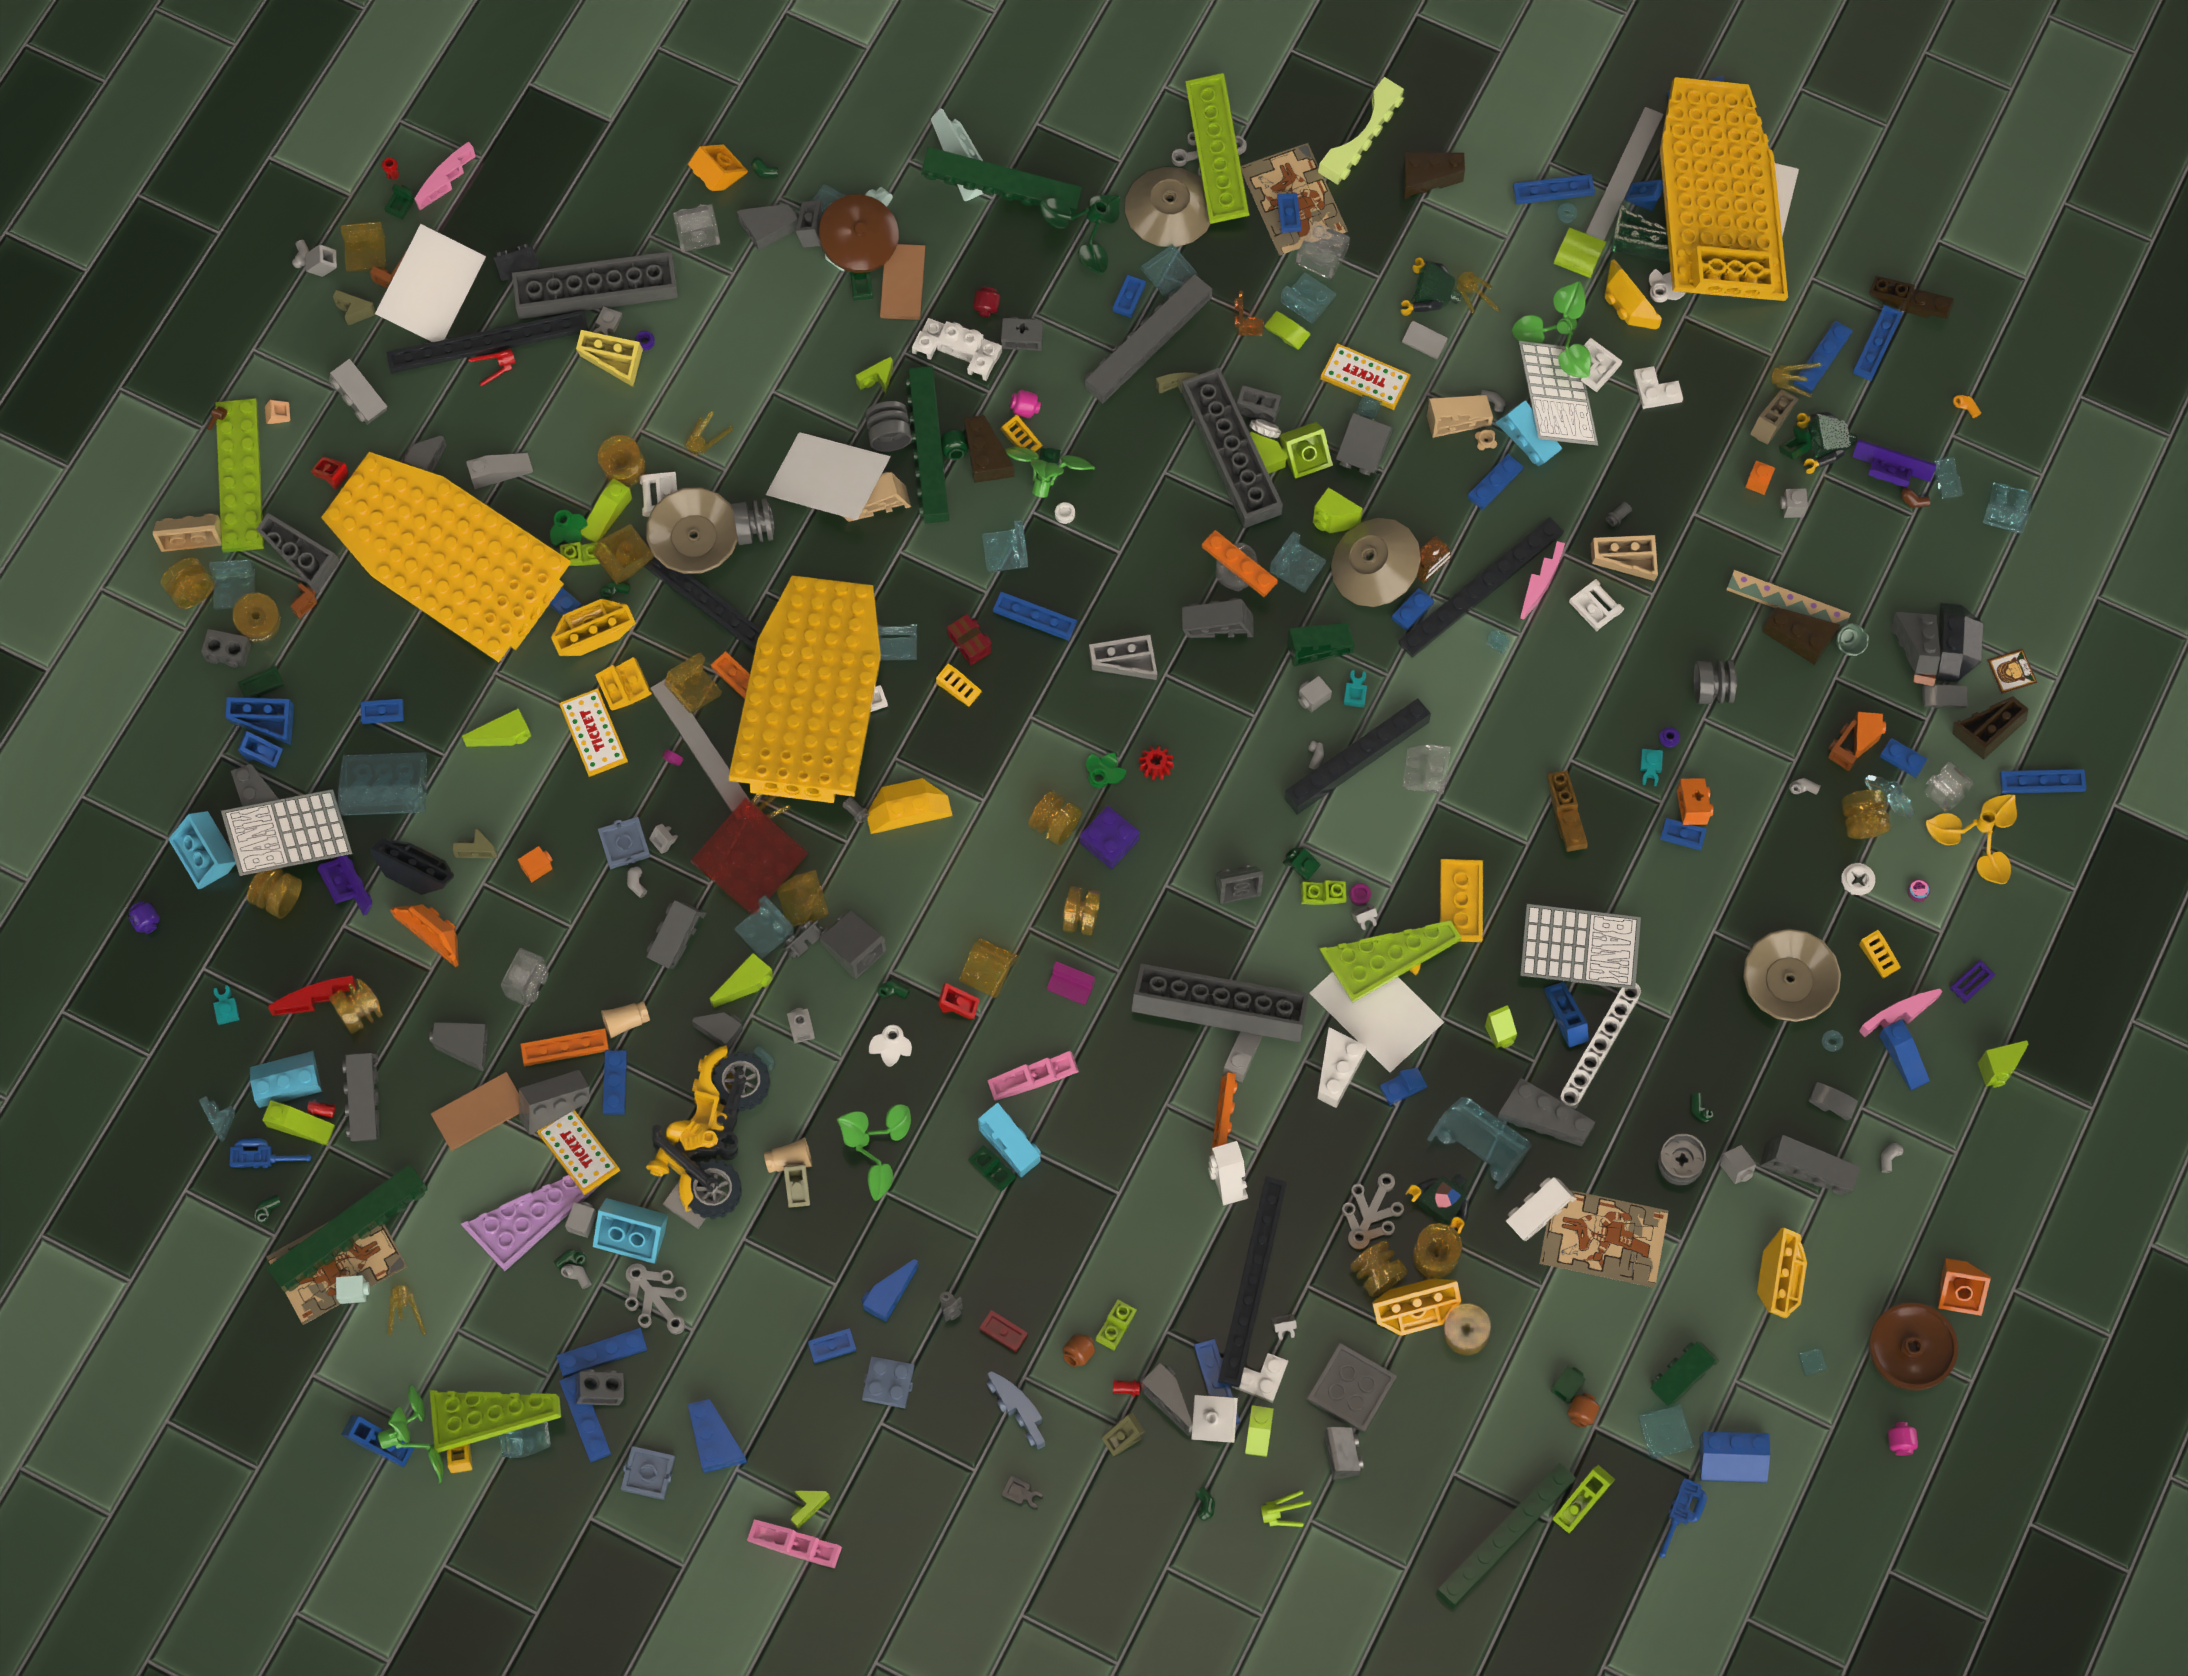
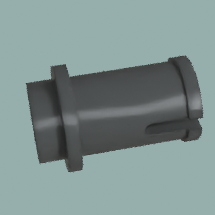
[1606,502,1632,527]
[843,797,869,823]

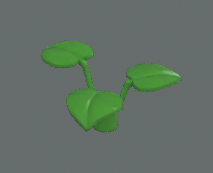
[1512,281,1591,378]
[1004,447,1095,497]
[837,1104,911,1201]
[378,1385,444,1484]

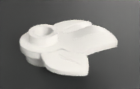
[1649,269,1686,302]
[869,1025,912,1067]

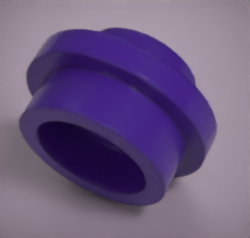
[635,331,655,351]
[1659,727,1680,748]

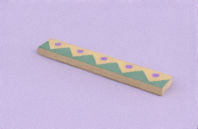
[1727,570,1851,628]

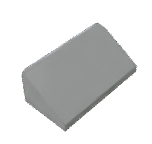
[1402,321,1448,360]

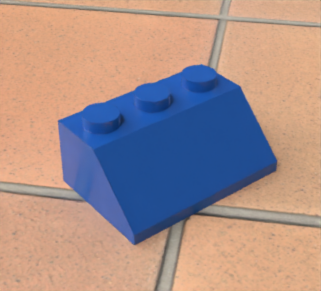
[1700,1431,1770,1483]

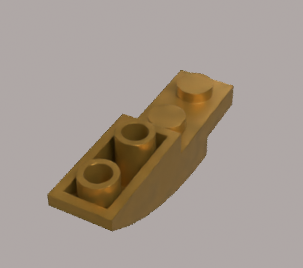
[1547,770,1588,852]

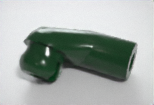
[553,1249,586,1269]

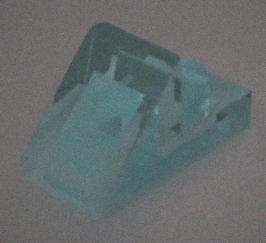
[199,1096,235,1142]

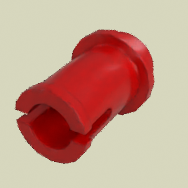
[382,158,399,180]
[307,1099,336,1118]
[1113,1379,1140,1397]

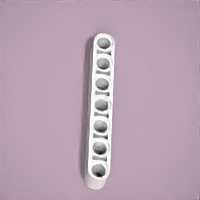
[1559,984,1641,1109]

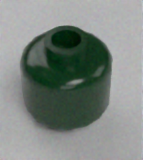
[941,430,969,460]

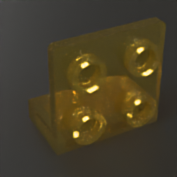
[341,222,386,272]
[664,652,722,713]
[959,939,1019,998]

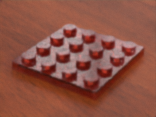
[690,798,808,917]

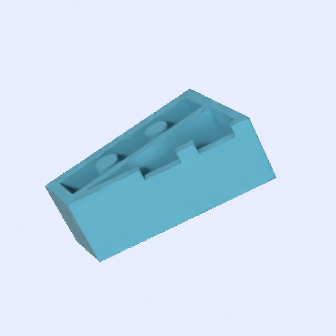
[1495,400,1563,466]
[978,1103,1041,1177]

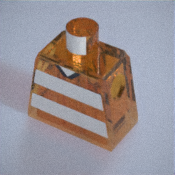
[1417,536,1451,583]

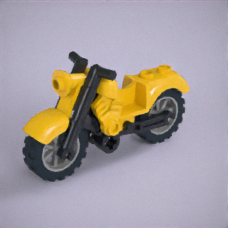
[646,1046,770,1219]

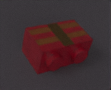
[947,614,992,666]

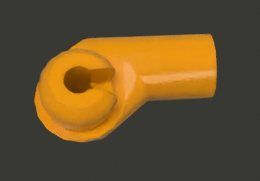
[1953,395,1981,418]

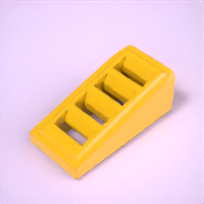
[1000,414,1043,452]
[936,663,982,707]
[1859,930,1901,979]
[447,1444,472,1473]

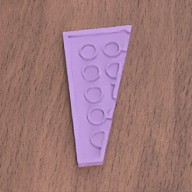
[461,1175,601,1271]

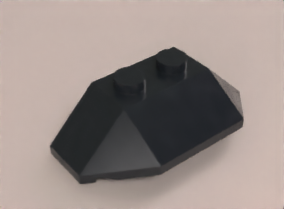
[1937,603,1983,683]
[370,838,454,895]

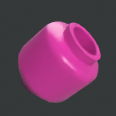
[1010,390,1041,419]
[1888,1422,1918,1456]

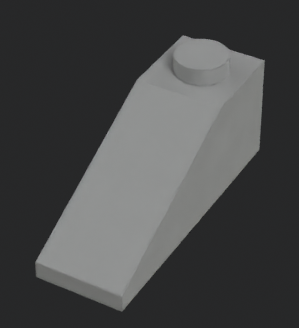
[466,453,533,489]
[1223,1032,1263,1083]

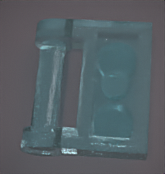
[878,624,917,660]

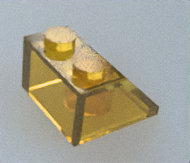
[593,524,654,584]
[776,870,829,928]

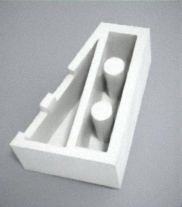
[1317,1027,1367,1108]
[1208,1141,1248,1206]
[1506,1177,1577,1241]

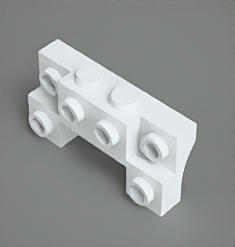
[912,318,1002,381]

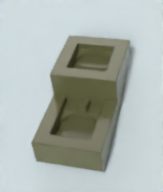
[1156,372,1198,394]

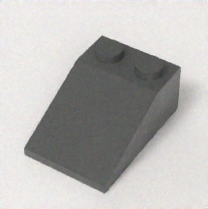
[1214,865,1263,904]
[1141,1363,1193,1436]

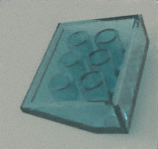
[338,752,427,815]

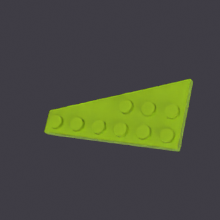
[1319,920,1462,1003]
[429,1390,561,1453]

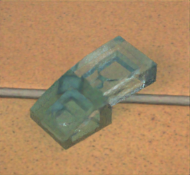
[1933,457,1963,499]

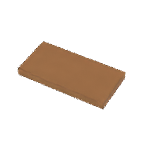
[880,244,925,320]
[431,1072,519,1151]

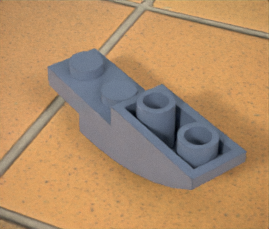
[986,1371,1045,1450]

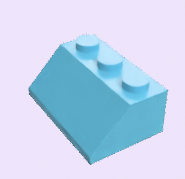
[168,811,236,889]
[250,1051,322,1108]
[593,1198,668,1264]

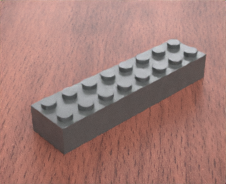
[512,251,678,319]
[1181,368,1283,528]
[1132,964,1309,1042]

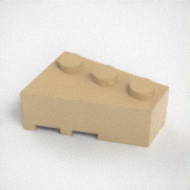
[1427,395,1493,438]
[843,472,911,521]
[1591,535,1658,581]

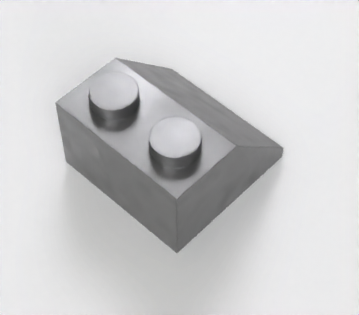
[1325,1427,1363,1480]

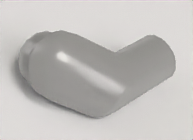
[292,240,309,268]
[1481,390,1506,412]
[1308,741,1324,770]
[1789,778,1821,795]
[627,866,647,898]
[1881,1143,1904,1173]
[561,1264,592,1289]

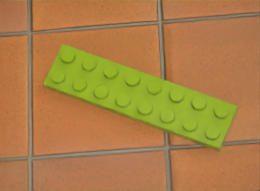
[1185,73,1249,224]
[216,398,264,553]

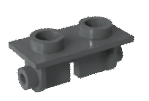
[782,920,824,959]
[940,1291,963,1322]

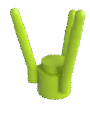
[1261,1490,1311,1527]

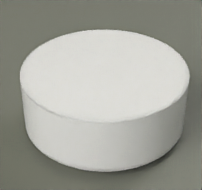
[1055,502,1075,524]

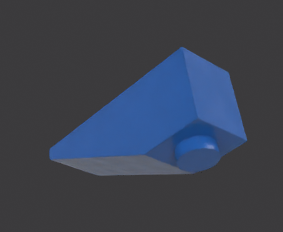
[1544,982,1589,1047]
[1879,1020,1930,1091]
[862,1259,919,1322]
[341,1415,414,1467]

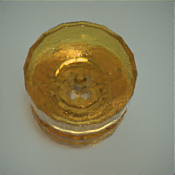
[598,435,646,487]
[1028,790,1082,846]
[1841,790,1891,839]
[247,868,302,919]
[329,978,383,1035]
[1412,1223,1462,1279]
[1350,1241,1408,1298]
[1444,1304,1491,1355]

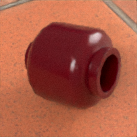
[973,287,1000,318]

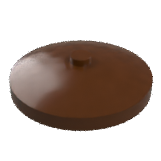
[818,194,899,273]
[1869,1303,1958,1391]

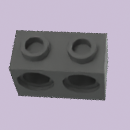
[1237,385,1281,424]
[201,629,251,668]
[575,1369,624,1406]

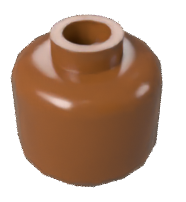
[1063,1334,1095,1367]
[1567,1393,1600,1428]

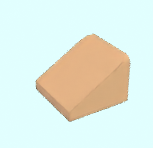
[265,400,291,424]

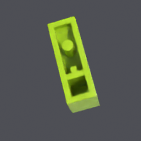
[581,478,632,543]
[462,709,532,747]
[710,953,773,1008]
[263,1100,335,1146]
[1552,1465,1615,1534]

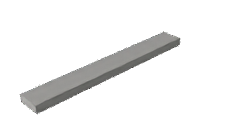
[1585,107,1663,241]
[650,677,755,820]

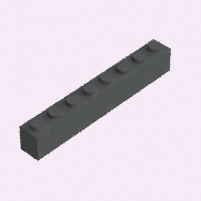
[1085,274,1212,403]

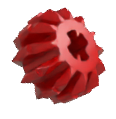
[1139,745,1174,781]

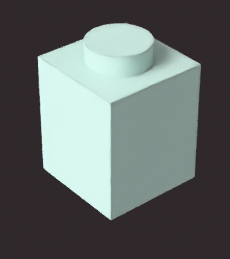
[336,1275,370,1304]

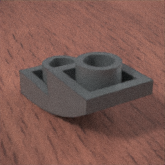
[1922,685,1968,708]
[1808,1082,1858,1121]

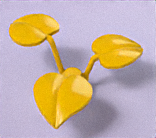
[1926,795,2017,884]

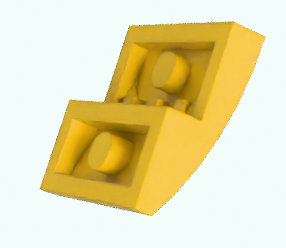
[595,657,652,711]

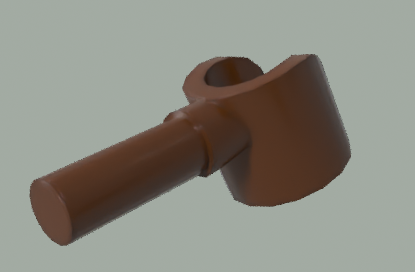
[207,406,227,430]

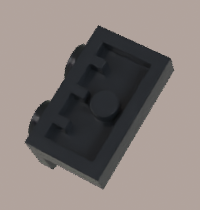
[494,244,540,281]

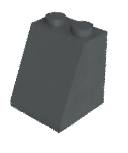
[1336,413,1394,476]
[820,911,886,980]

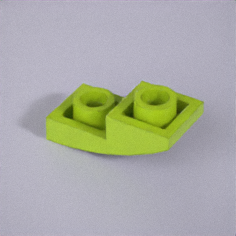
[1264,311,1310,350]
[560,541,605,566]
[1300,880,1346,905]
[1095,1300,1137,1351]

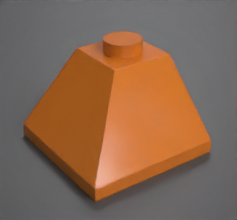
[1938,1258,1991,1316]

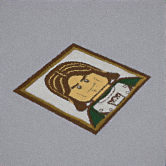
[1987,649,2037,694]

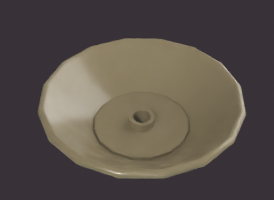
[1125,167,1210,248]
[646,488,738,574]
[1331,518,1421,607]
[1743,929,1841,1022]

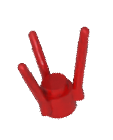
[468,348,516,386]

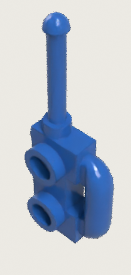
[230,1138,312,1168]
[1659,1478,1707,1558]

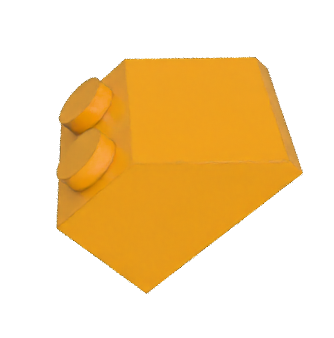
[688,144,748,191]

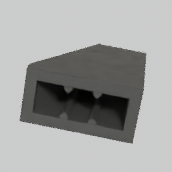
[737,204,799,251]
[429,1023,488,1071]

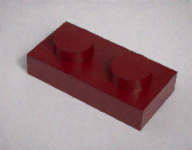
[979,1310,1028,1353]

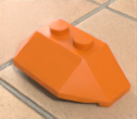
[390,904,459,967]

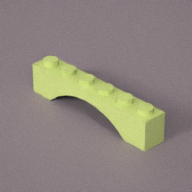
[1318,77,1404,185]

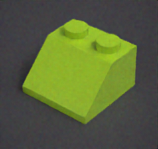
[1279,422,1333,479]
[1313,487,1363,533]
[1978,1041,2028,1088]

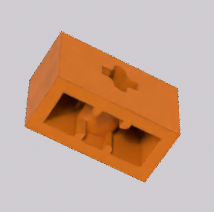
[1676,778,1713,825]

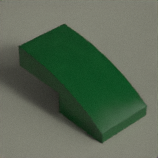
[968,1145,1016,1192]

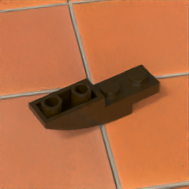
[1869,276,1954,319]

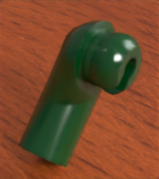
[751,157,778,177]
[600,581,630,598]
[877,981,910,999]
[1691,1093,1713,1122]
[254,1195,282,1223]
[1195,1486,1215,1521]

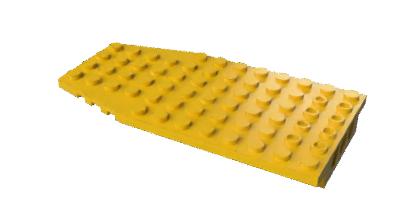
[1660,77,1788,301]
[321,452,571,663]
[729,575,881,803]

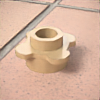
[1475,430,1497,450]

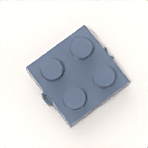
[598,817,650,869]
[862,1356,914,1409]
[621,1446,676,1500]

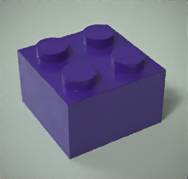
[1080,806,1139,870]

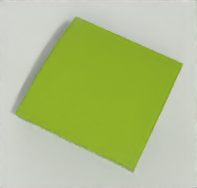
[1553,227,1606,278]

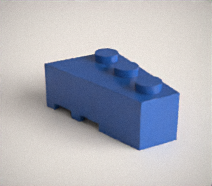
[225,697,294,745]
[688,1399,747,1473]

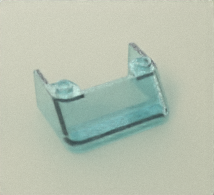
[1427,1097,1532,1190]

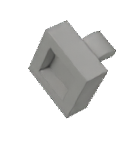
[649,824,678,854]
[1351,904,1378,930]
[1271,1314,1297,1340]

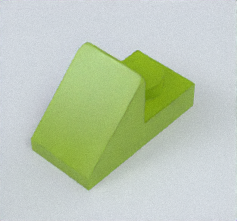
[855,357,893,393]
[791,1491,830,1529]

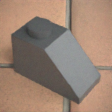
[796,200,823,247]
[403,436,447,473]
[692,1012,743,1050]

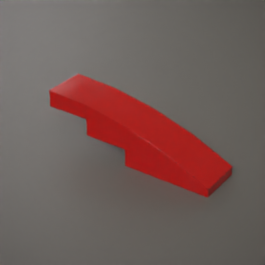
[268,975,357,1016]

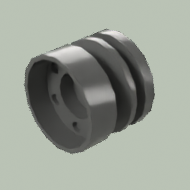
[865,401,912,452]
[732,498,775,545]
[1694,660,1737,704]
[1658,1134,1706,1185]

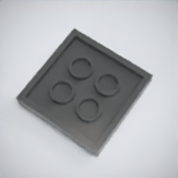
[1307,1343,1397,1433]

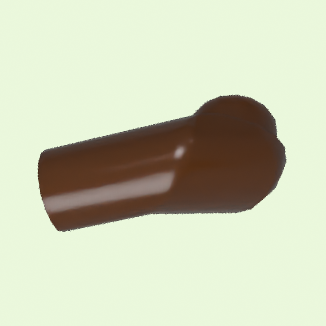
[1901,488,1930,508]

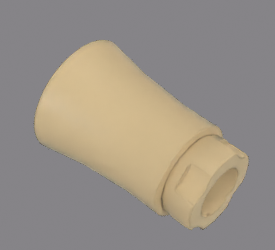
[601,1002,650,1039]
[764,1137,812,1173]

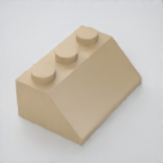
[153,514,222,552]

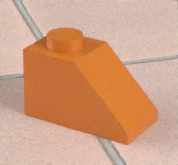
[1853,712,1886,758]

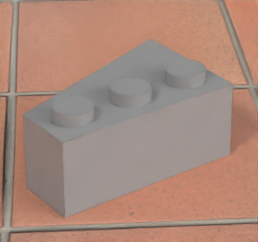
[329,359,387,425]
[1089,635,1157,680]

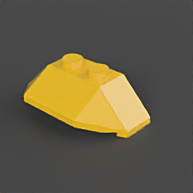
[1605,259,1662,330]
[551,599,636,656]
[867,778,952,834]
[1757,1228,1807,1318]
[1372,1279,1461,1336]

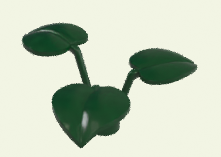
[1040,195,1120,274]

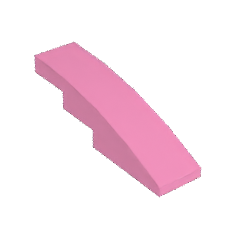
[415,142,476,210]
[1520,541,1565,619]
[1859,989,1943,1037]
[987,1051,1079,1101]
[747,1519,842,1569]

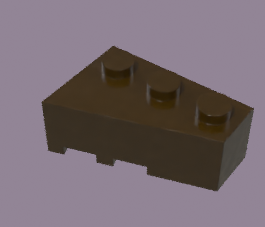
[1403,152,1465,199]
[964,415,1015,483]
[1762,607,1840,665]
[1953,696,2029,760]

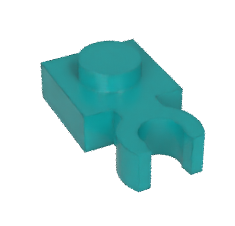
[1344,670,1367,708]
[1640,749,1663,786]
[213,985,240,1025]

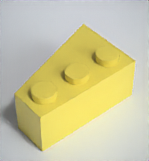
[576,330,643,387]

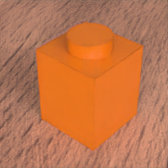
[1745,461,1775,495]
[518,846,553,883]

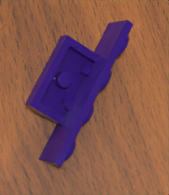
[1852,439,1937,487]
[318,855,372,916]

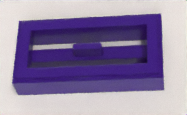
[1950,960,1996,1004]

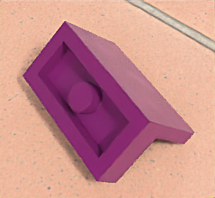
[1047,961,1095,1005]

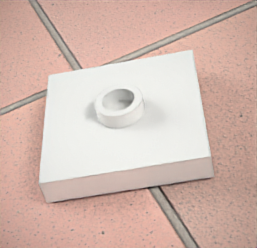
[1191,1395,1238,1443]

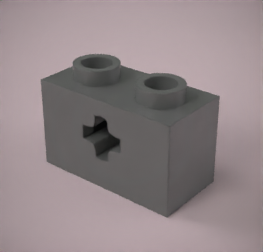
[1001,317,1043,351]

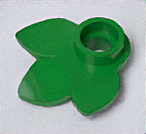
[550,510,588,546]
[1086,752,1127,788]

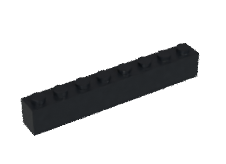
[1284,698,1431,815]

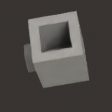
[306,244,337,277]
[1780,489,1808,518]
[1298,676,1332,713]
[787,1008,815,1044]
[1720,1145,1756,1184]
[565,1202,597,1238]

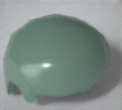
[1836,623,1869,656]

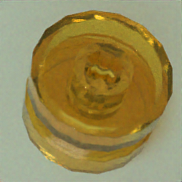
[160,557,215,609]
[233,593,281,642]
[1063,886,1100,936]

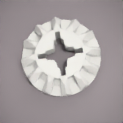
[1249,419,1281,438]
[1841,863,1875,897]

